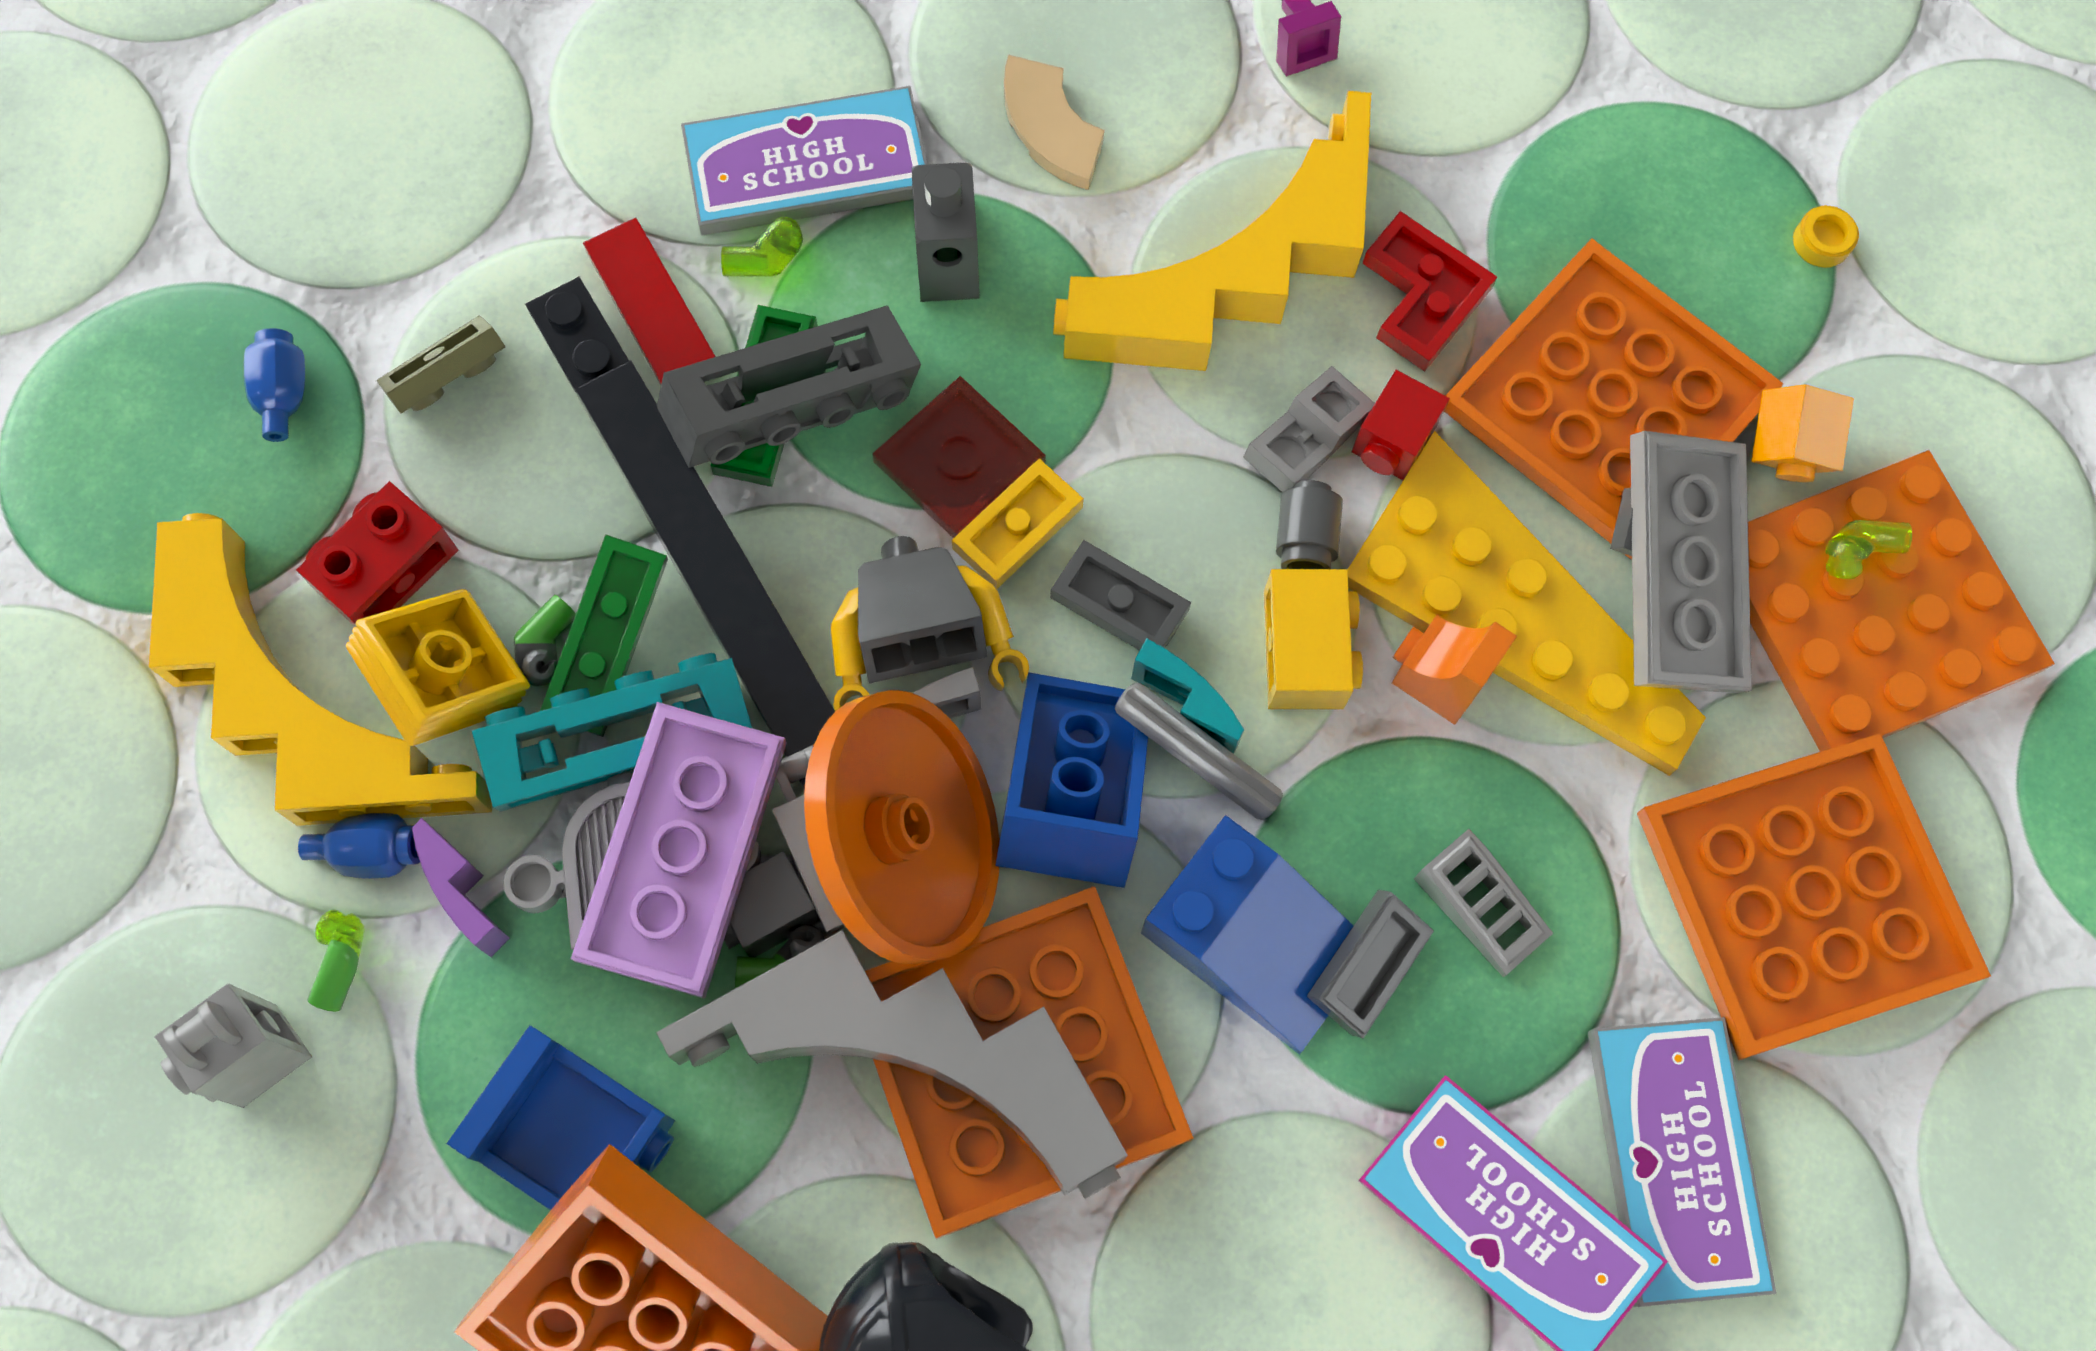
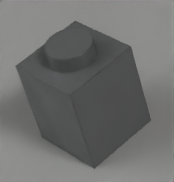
[724,851,821,957]

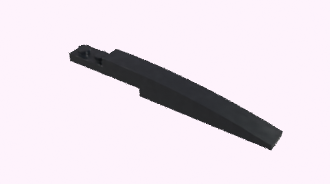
[525,277,835,790]

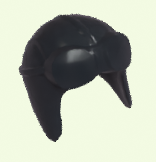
[819,1242,1033,1351]

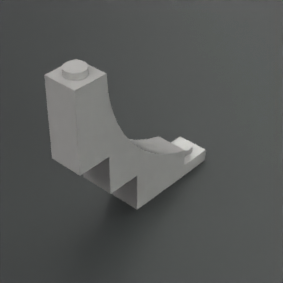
[656,930,1128,1199]

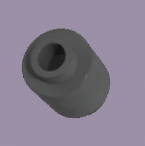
[1276,480,1343,569]

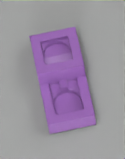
[412,818,510,957]

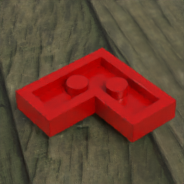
[1362,211,1497,372]

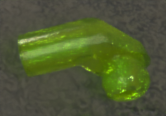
[721,216,803,277]
[1825,520,1912,579]

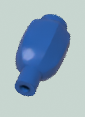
[244,328,305,442]
[298,813,420,879]

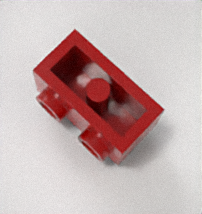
[296,481,459,627]

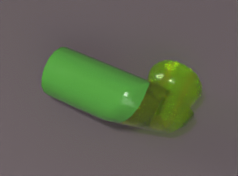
[307,910,365,1012]

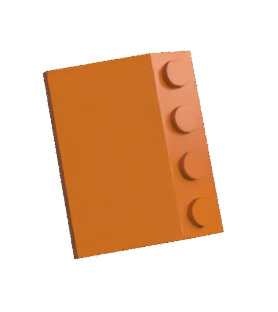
[454,1144,827,1351]

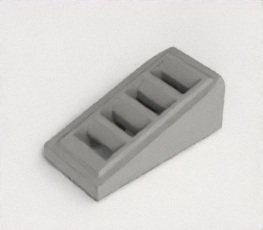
[1414,829,1553,977]

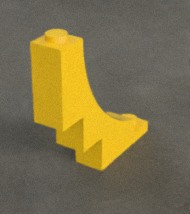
[1053,91,1371,371]
[149,513,492,826]

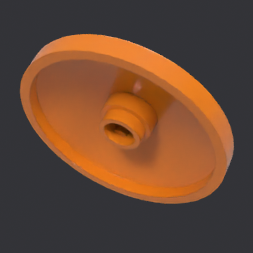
[804,690,999,964]

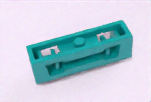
[471,653,753,812]

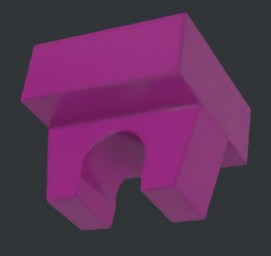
[1276,0,1341,77]

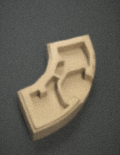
[1004,55,1104,190]

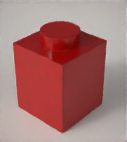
[1351,369,1450,480]

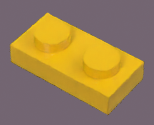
[952,458,1084,589]

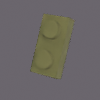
[376,315,506,414]

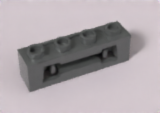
[657,305,921,468]

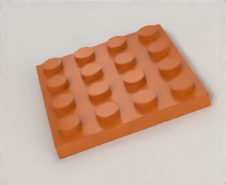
[1444,238,1784,559]
[1748,450,2055,752]
[1637,733,1991,1060]
[865,886,1193,1240]

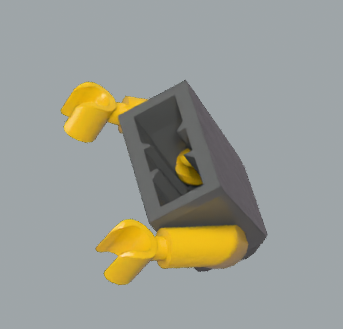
[831,536,1029,711]

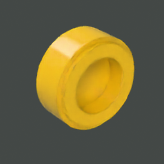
[1793,206,1859,268]

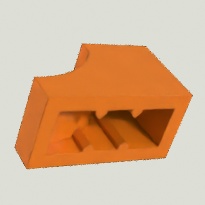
[1392,615,1517,725]

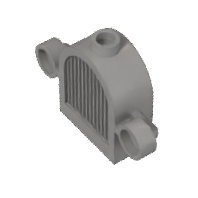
[503,773,761,950]

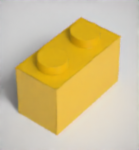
[1264,569,1363,709]

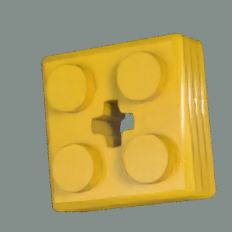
[345,589,530,746]

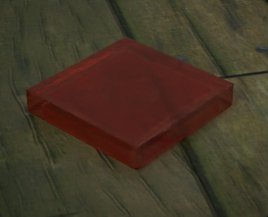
[872,376,1046,538]

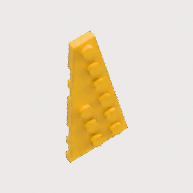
[1347,431,1706,776]

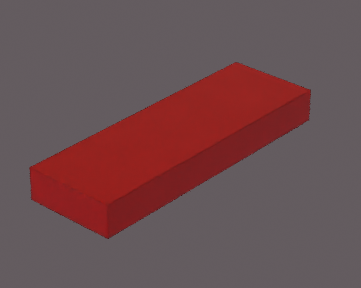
[583,217,716,385]

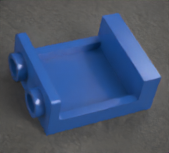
[446,1025,675,1210]

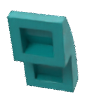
[1131,638,1244,754]

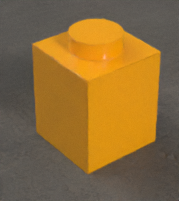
[1751,384,1854,482]

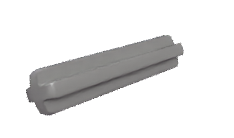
[1115,682,1283,820]

